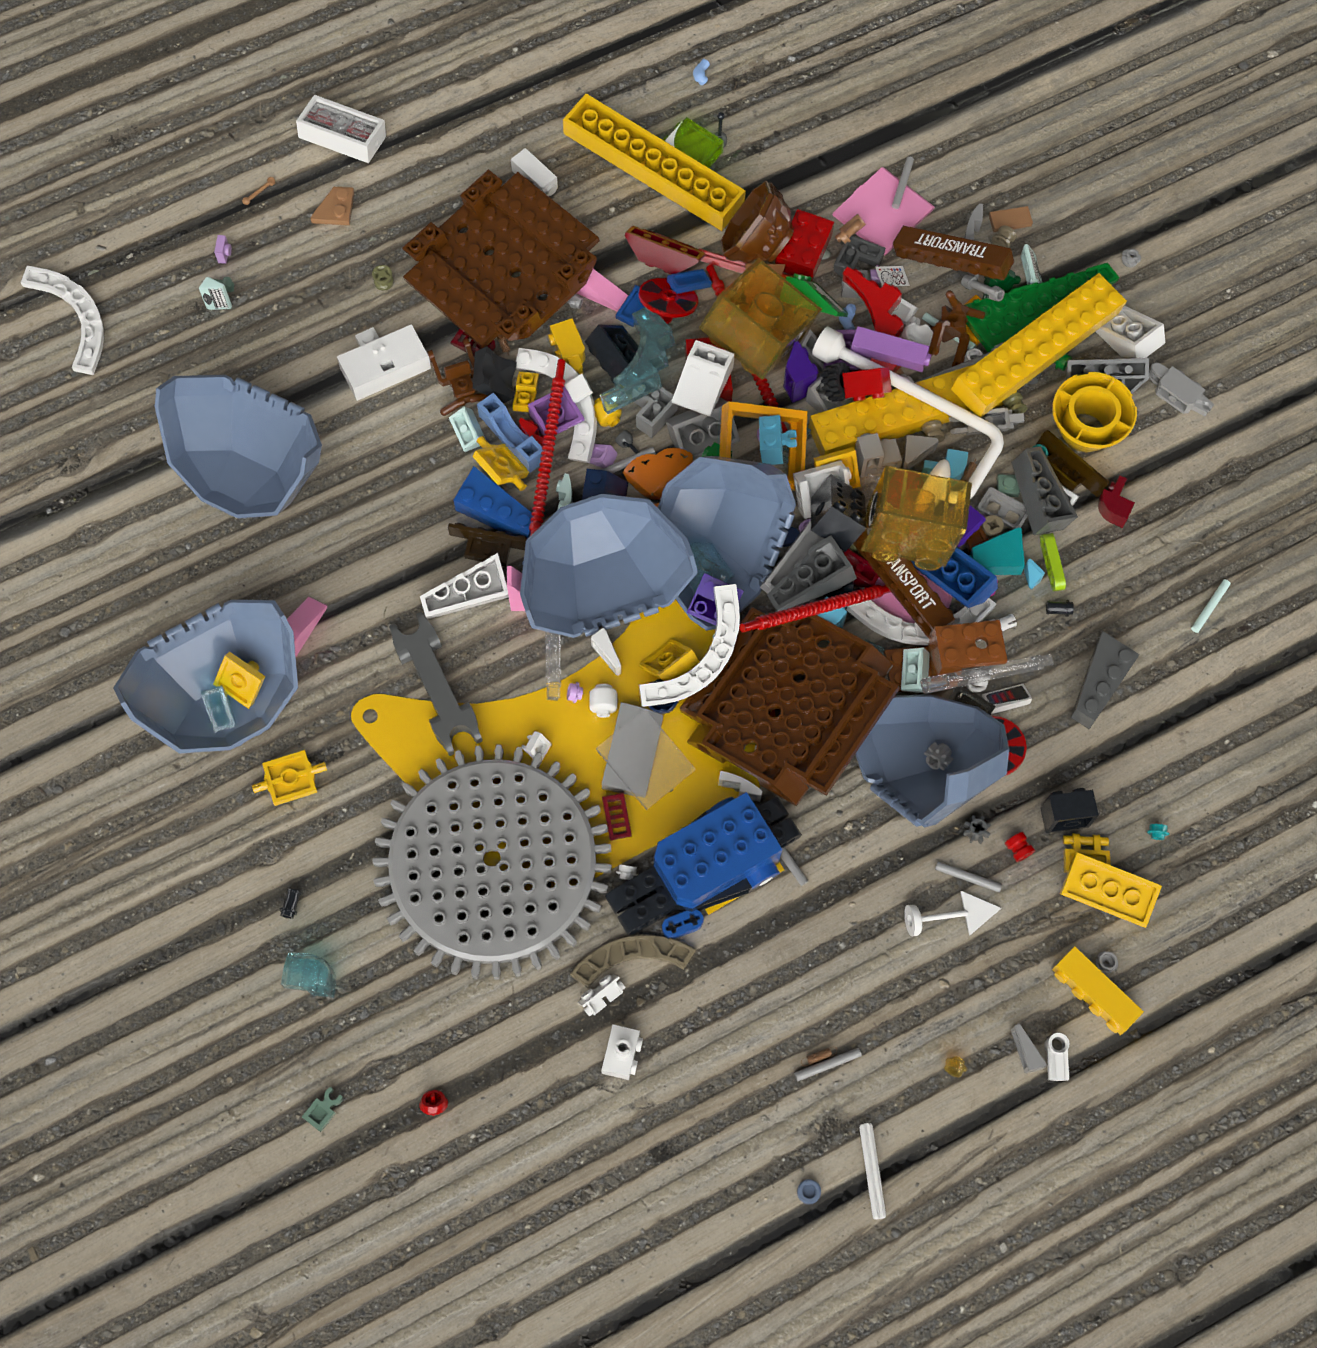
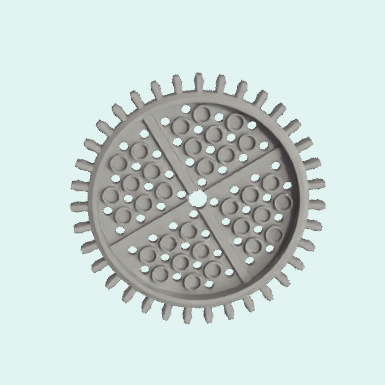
[373,745,612,980]

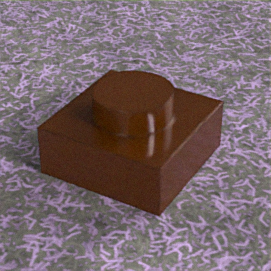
[965,526,988,553]

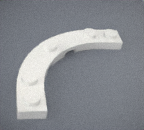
[21,266,104,375]
[516,348,597,463]
[639,584,740,707]
[846,598,996,645]

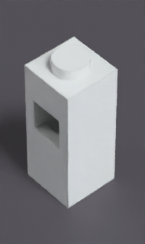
[511,148,558,196]

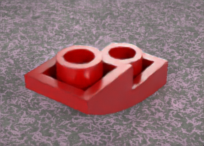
[519,418,544,447]

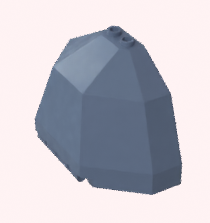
[155,375,322,518]
[657,456,796,630]
[520,494,698,638]
[113,600,298,753]
[855,695,1009,828]

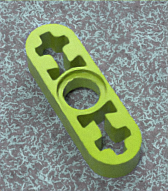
[1040,533,1066,592]

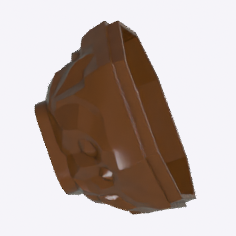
[720,181,794,263]

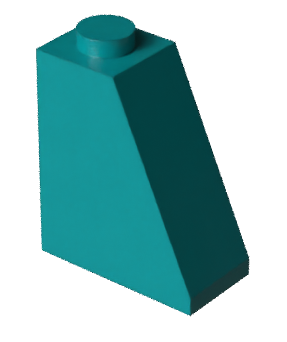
[968,528,1025,575]

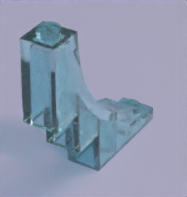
[600,307,675,414]

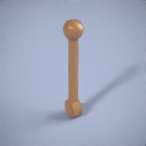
[242,177,275,205]

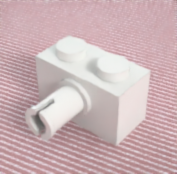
[602,1025,643,1080]

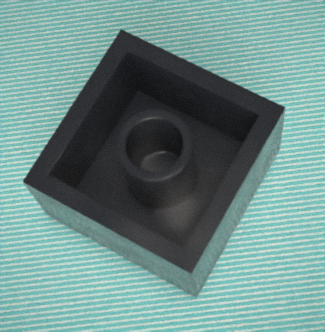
[1040,788,1099,833]

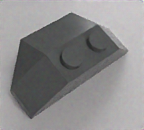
[1066,357,1149,393]

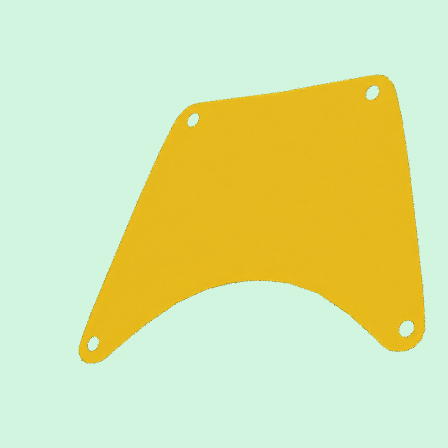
[351,599,760,891]

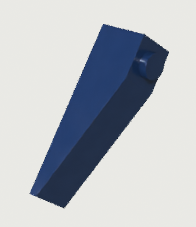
[582,468,628,500]

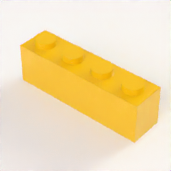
[1052,946,1144,1035]

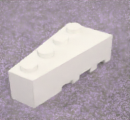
[420,553,509,620]

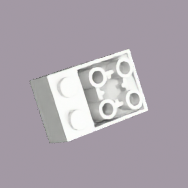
[672,340,735,416]

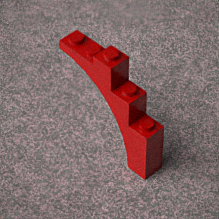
[843,266,904,396]

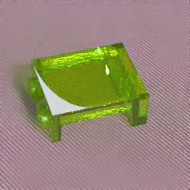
[664,117,724,168]

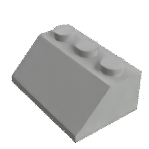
[665,398,740,460]

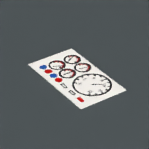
[875,266,910,286]

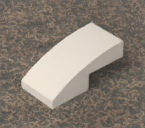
[718,771,762,802]

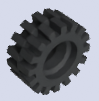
[821,362,852,402]

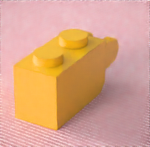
[548,318,586,375]

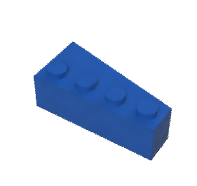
[454,466,533,538]

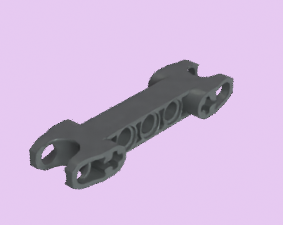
[389,612,482,756]

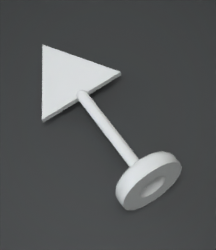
[905,891,1001,937]

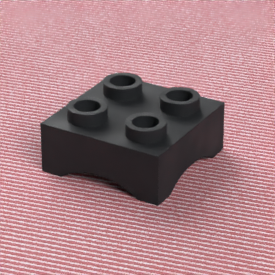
[473,347,517,403]

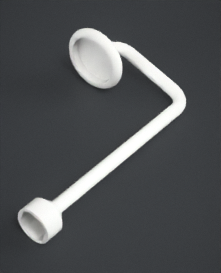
[812,326,1004,517]

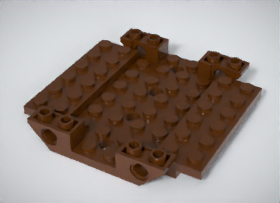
[402,169,600,348]
[680,606,899,806]

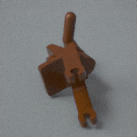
[929,290,985,367]
[427,338,488,416]

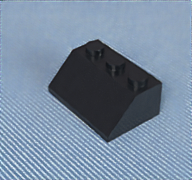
[584,324,656,387]

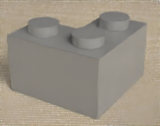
[633,376,678,438]
[855,433,902,478]

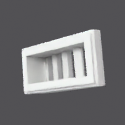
[591,628,621,676]

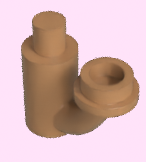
[835,214,866,244]

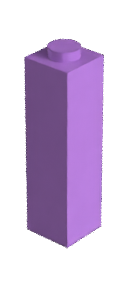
[851,326,932,372]

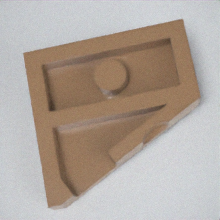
[311,186,354,226]

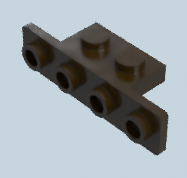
[1036,430,1109,497]
[448,523,528,567]

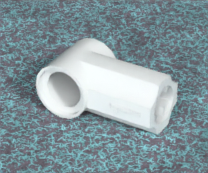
[1044,1033,1070,1081]

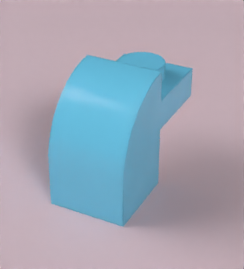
[921,449,968,487]

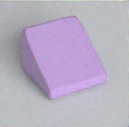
[590,444,617,468]

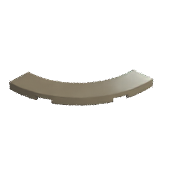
[570,935,696,988]

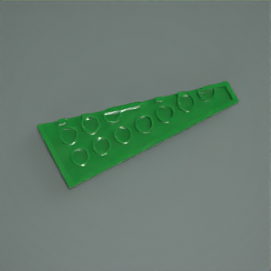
[965,263,1120,352]

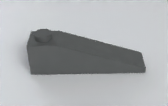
[767,535,857,612]

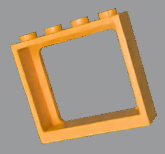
[719,401,807,491]

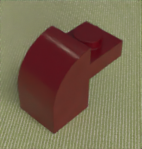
[1098,475,1135,528]

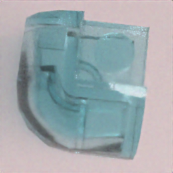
[281,952,336,998]

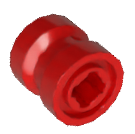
[1004,832,1036,862]

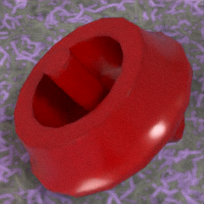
[419,1090,449,1116]

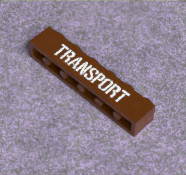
[893,225,1014,280]
[853,522,956,640]

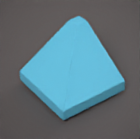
[1024,559,1045,590]

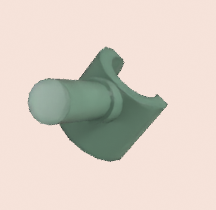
[214,277,234,292]

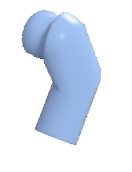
[693,59,710,86]
[839,303,856,330]

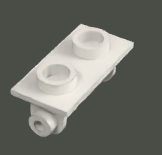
[578,974,625,1016]

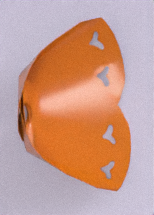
[623,448,693,500]

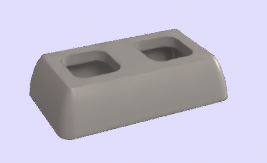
[978,487,1028,530]

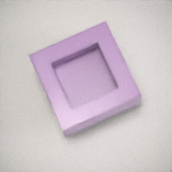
[214,235,231,264]

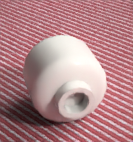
[589,684,618,718]

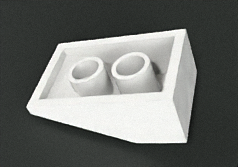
[1095,305,1165,358]

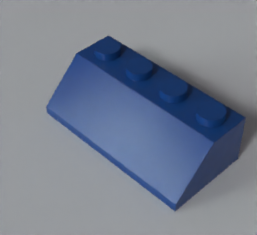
[905,529,998,608]

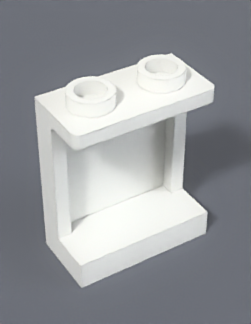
[793,460,851,519]

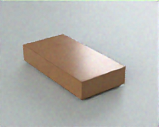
[989,206,1033,233]

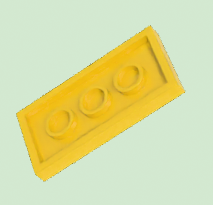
[1060,852,1162,928]

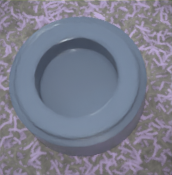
[797,1179,821,1204]

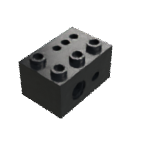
[811,474,866,552]

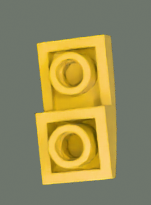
[512,371,539,413]

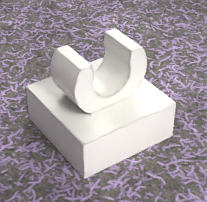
[522,731,551,760]

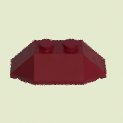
[625,226,705,274]

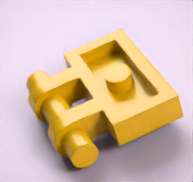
[1063,833,1111,873]

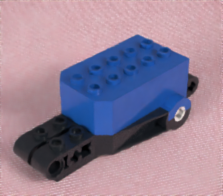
[605,792,802,936]

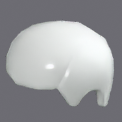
[902,322,933,346]

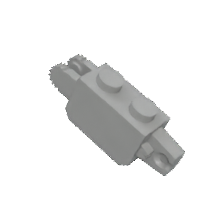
[1149,362,1214,416]
[949,408,1024,435]

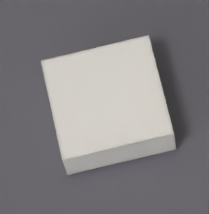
[565,374,593,403]

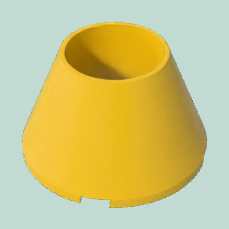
[1052,372,1137,453]

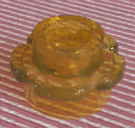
[944,1056,967,1078]

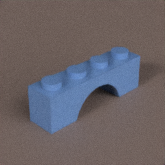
[477,393,543,473]

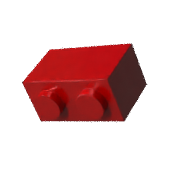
[843,367,892,401]

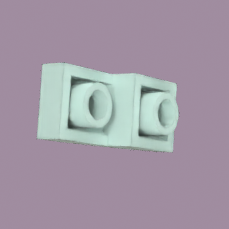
[556,473,572,509]

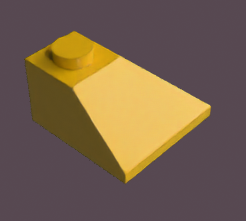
[639,639,699,680]

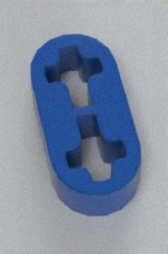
[662,910,704,939]

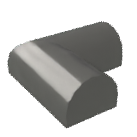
[833,236,886,276]

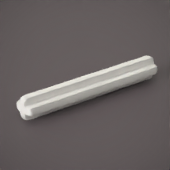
[859,1123,886,1220]

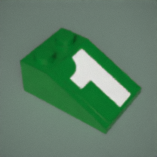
[780,273,848,317]

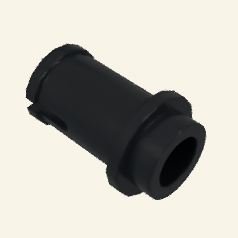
[1046,600,1074,617]
[279,889,301,919]

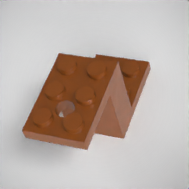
[884,620,1008,693]

